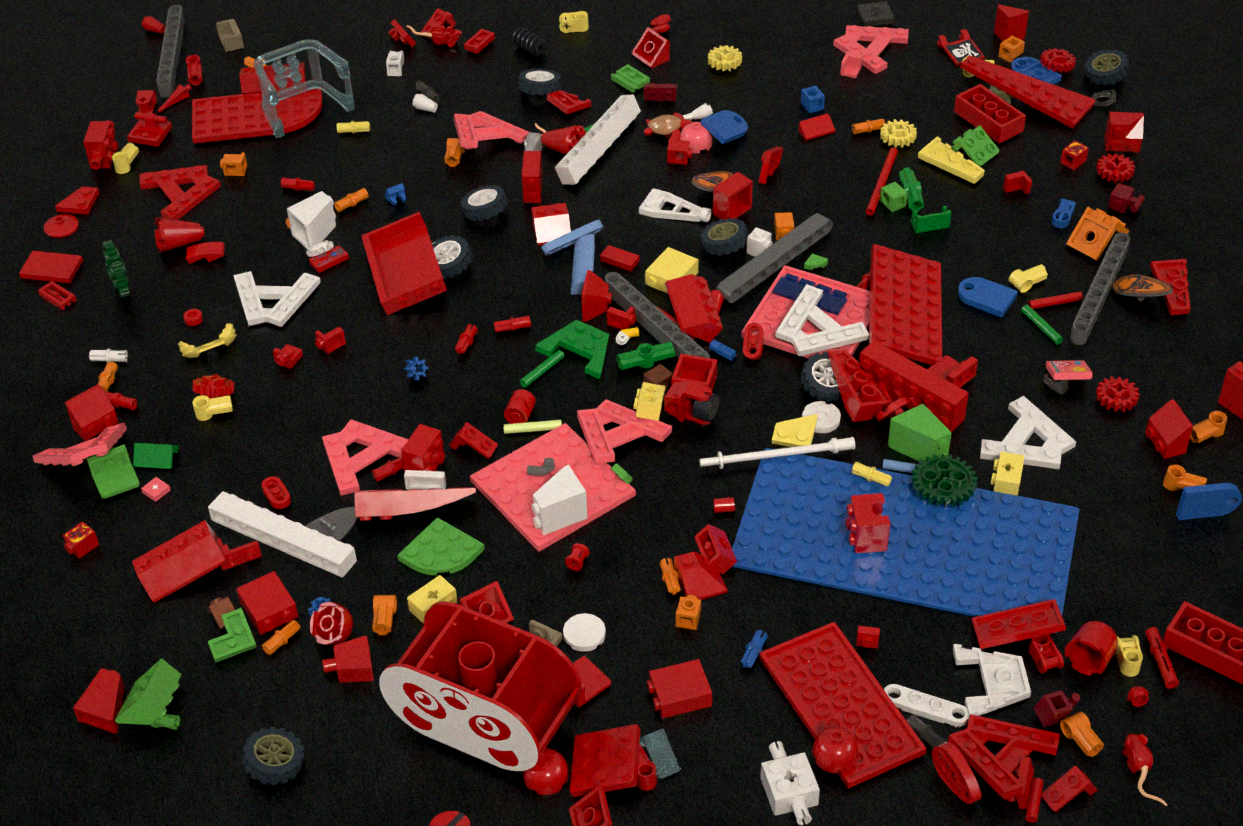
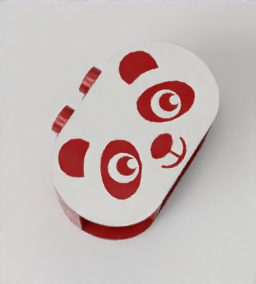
[379,602,581,771]

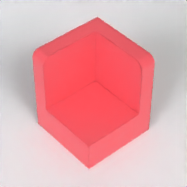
[841,52,862,78]

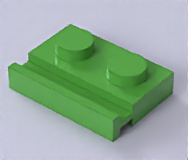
[611,65,650,93]

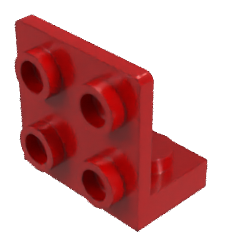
[927,355,978,388]
[573,656,611,708]

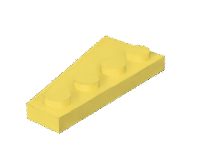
[918,137,985,184]

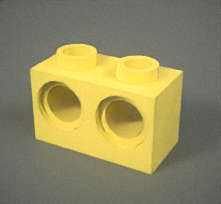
[633,382,665,421]

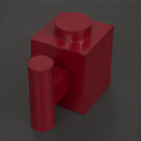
[1108,183,1145,213]
[1033,690,1080,727]

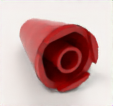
[155,217,204,252]

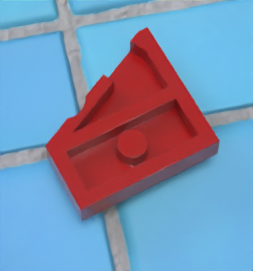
[547,90,591,114]
[759,146,783,184]
[55,187,99,214]

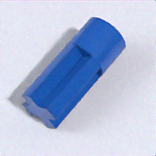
[709,340,736,361]

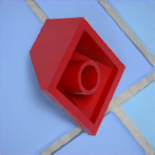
[581,270,612,321]
[674,552,727,600]

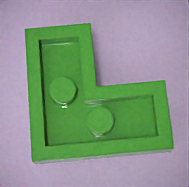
[208,608,256,662]

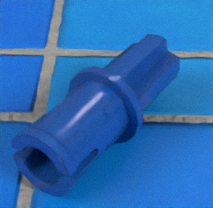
[741,630,768,668]

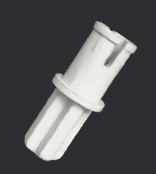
[89,349,128,363]

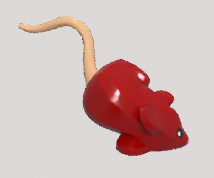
[407,26,461,47]
[1122,734,1167,806]

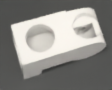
[386,51,404,76]

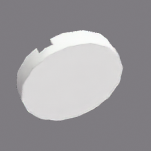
[802,401,841,433]
[563,613,606,652]

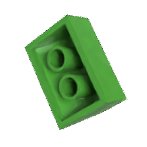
[115,658,181,725]

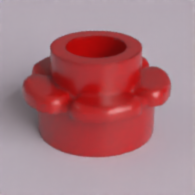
[1127,686,1149,707]

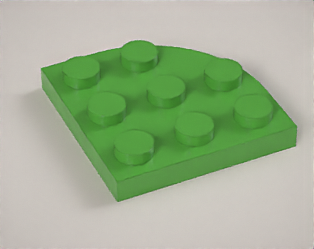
[398,518,484,575]

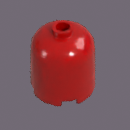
[1065,621,1118,676]

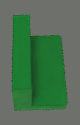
[133,443,179,469]

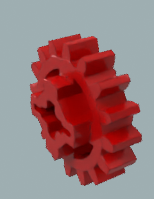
[1040,48,1076,73]
[1096,153,1135,183]
[193,374,234,399]
[1096,377,1140,412]

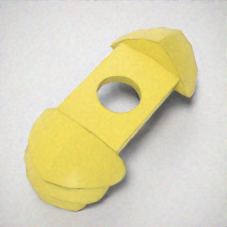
[178,324,237,358]

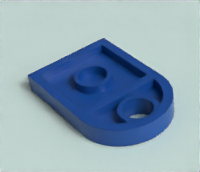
[1011,57,1061,84]
[700,110,748,144]
[958,277,1018,317]
[1176,483,1242,520]

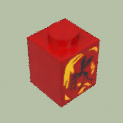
[1060,141,1089,170]
[63,522,99,559]

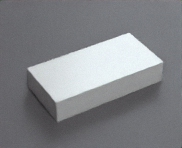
[404,470,446,490]

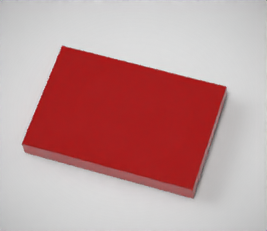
[19,251,83,283]

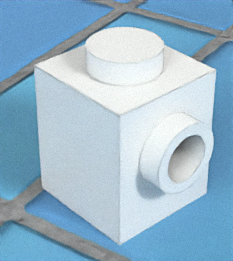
[747,228,773,257]

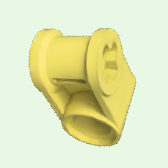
[559,11,589,33]
[1114,635,1143,677]

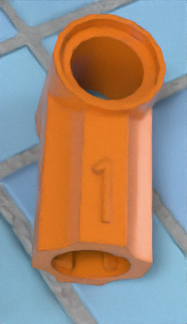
[445,138,465,167]
[1190,411,1227,443]
[1163,465,1207,491]
[372,595,397,635]
[1060,712,1104,757]

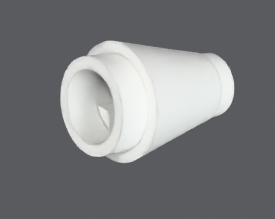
[413,94,438,113]

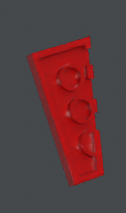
[1150,259,1190,315]

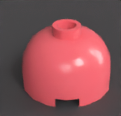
[680,122,713,154]

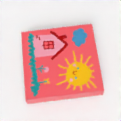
[1046,360,1092,380]

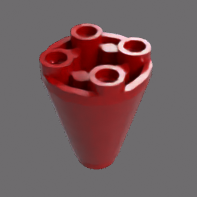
[541,125,586,155]

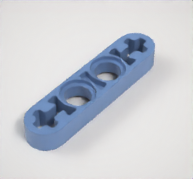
[541,220,604,256]

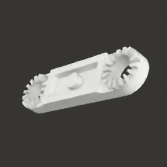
[884,684,969,728]

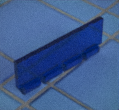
[772,273,848,316]

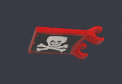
[937,29,985,66]

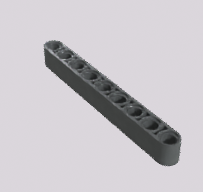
[156,5,185,97]
[716,213,833,303]
[1070,232,1130,345]
[605,272,710,359]

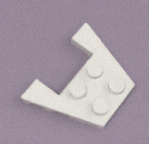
[953,644,1031,717]

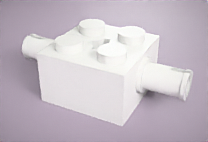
[761,741,820,825]

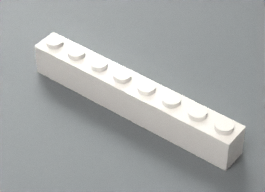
[555,95,641,185]
[208,491,357,578]

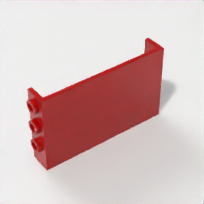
[362,212,447,315]

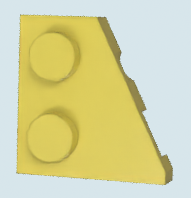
[772,414,818,447]

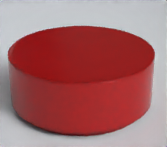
[184,309,203,326]

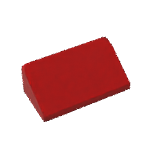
[798,114,835,141]

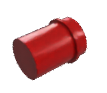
[713,497,735,513]

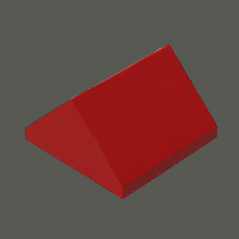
[994,4,1029,41]
[631,27,670,68]
[459,581,514,623]
[569,785,612,826]

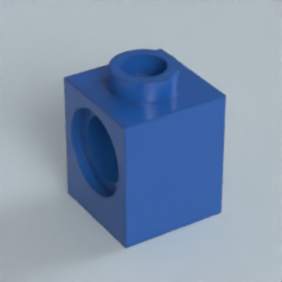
[801,86,825,113]

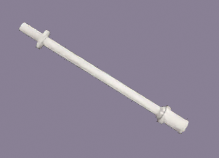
[699,437,855,469]

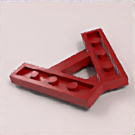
[140,165,221,220]
[948,714,1060,799]

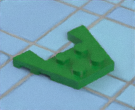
[535,320,609,379]

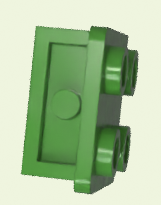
[951,125,999,167]
[86,445,140,499]

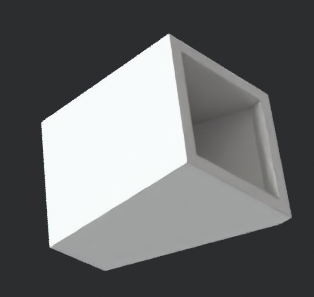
[287,191,336,250]
[531,465,588,535]

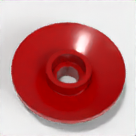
[44,214,79,238]

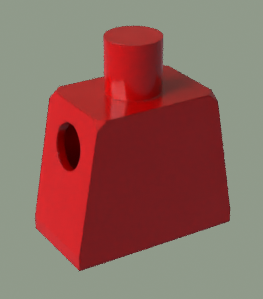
[322,636,374,682]

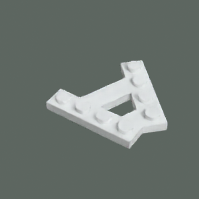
[234,271,320,327]
[775,284,869,356]
[980,396,1076,469]

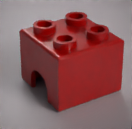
[845,493,890,553]

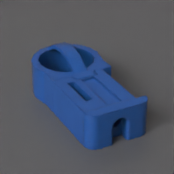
[1052,199,1076,228]

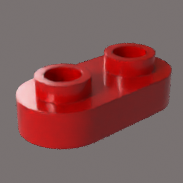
[743,323,764,360]
[262,477,291,509]

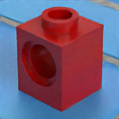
[667,139,692,165]

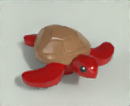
[644,113,692,144]

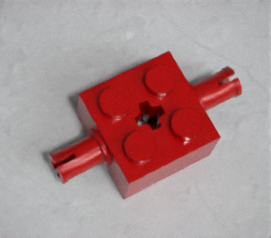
[83,120,118,170]

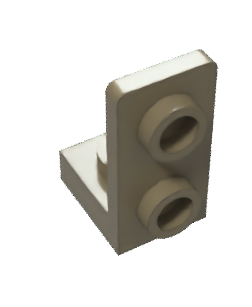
[529,620,563,647]

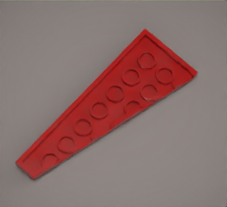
[960,55,1096,129]

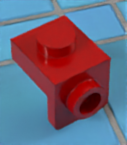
[1003,171,1032,194]

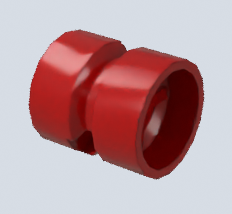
[504,389,536,424]

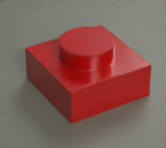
[856,626,880,648]

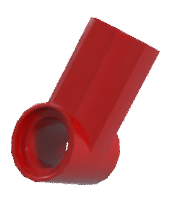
[186,55,203,86]
[637,745,657,791]

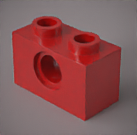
[694,524,737,574]

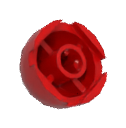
[310,602,353,645]
[812,726,858,773]
[524,748,568,795]

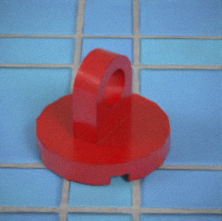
[875,396,911,422]

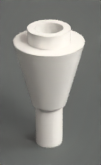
[683,103,713,120]

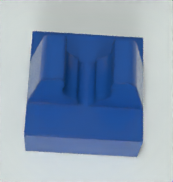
[385,184,406,206]

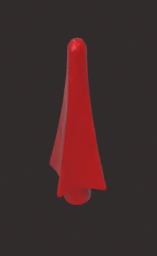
[157,84,192,112]

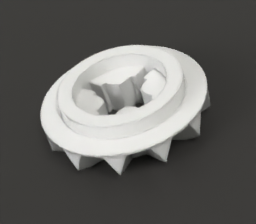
[306,240,334,257]

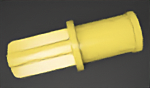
[337,121,370,134]
[852,462,892,486]

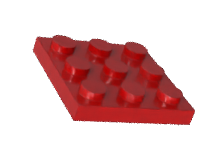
[570,724,640,797]

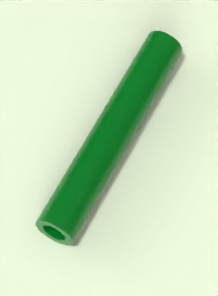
[1021,305,1063,345]
[520,350,564,388]

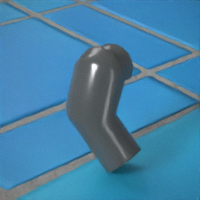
[527,458,555,476]

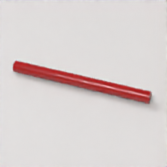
[866,148,898,216]

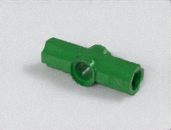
[899,168,924,212]
[617,342,675,370]

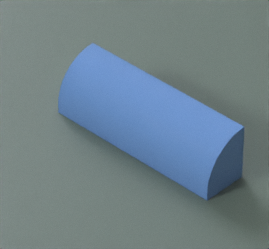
[571,234,595,294]

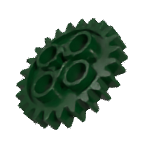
[102,240,130,297]
[911,454,977,508]

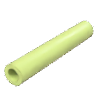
[504,420,562,434]

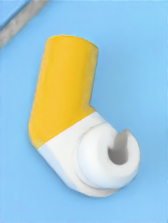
[616,327,639,345]

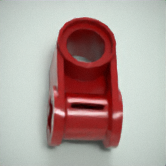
[136,90,157,114]
[1028,634,1064,673]

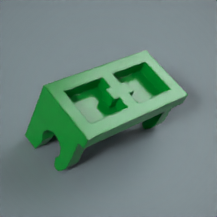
[911,206,951,233]

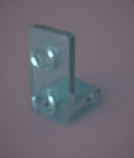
[639,729,680,779]

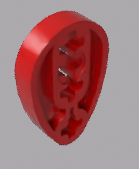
[932,742,981,804]

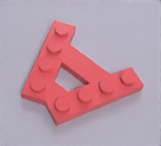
[834,25,909,74]
[454,111,530,149]
[577,400,672,464]
[322,420,408,496]
[33,423,127,466]

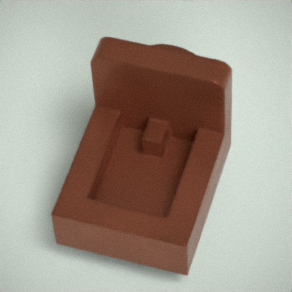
[208,597,235,630]

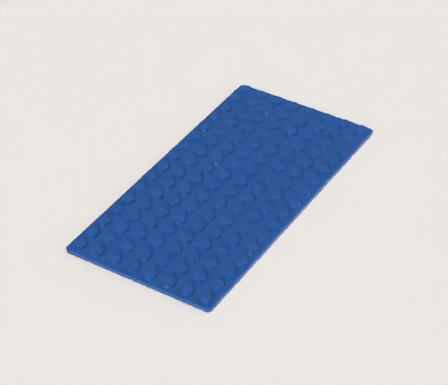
[732,448,1079,633]

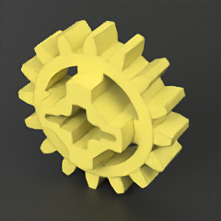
[708,45,742,71]
[880,119,917,147]

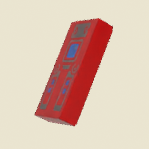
[309,245,349,273]

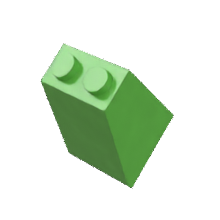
[888,404,951,461]

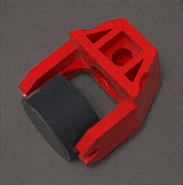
[664,381,720,425]

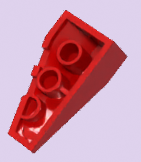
[828,350,893,422]

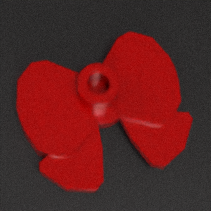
[650,14,671,33]

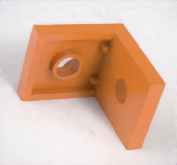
[1066,207,1129,261]

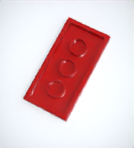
[971,599,1066,649]

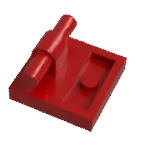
[127,112,172,147]

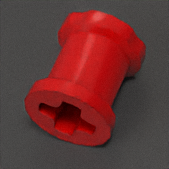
[565,543,590,571]

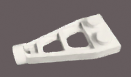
[639,189,711,222]

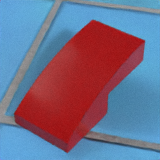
[186,242,225,264]

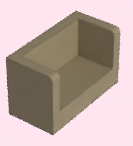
[216,19,244,52]

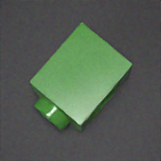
[880,182,907,212]

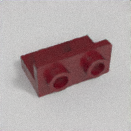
[644,83,677,101]

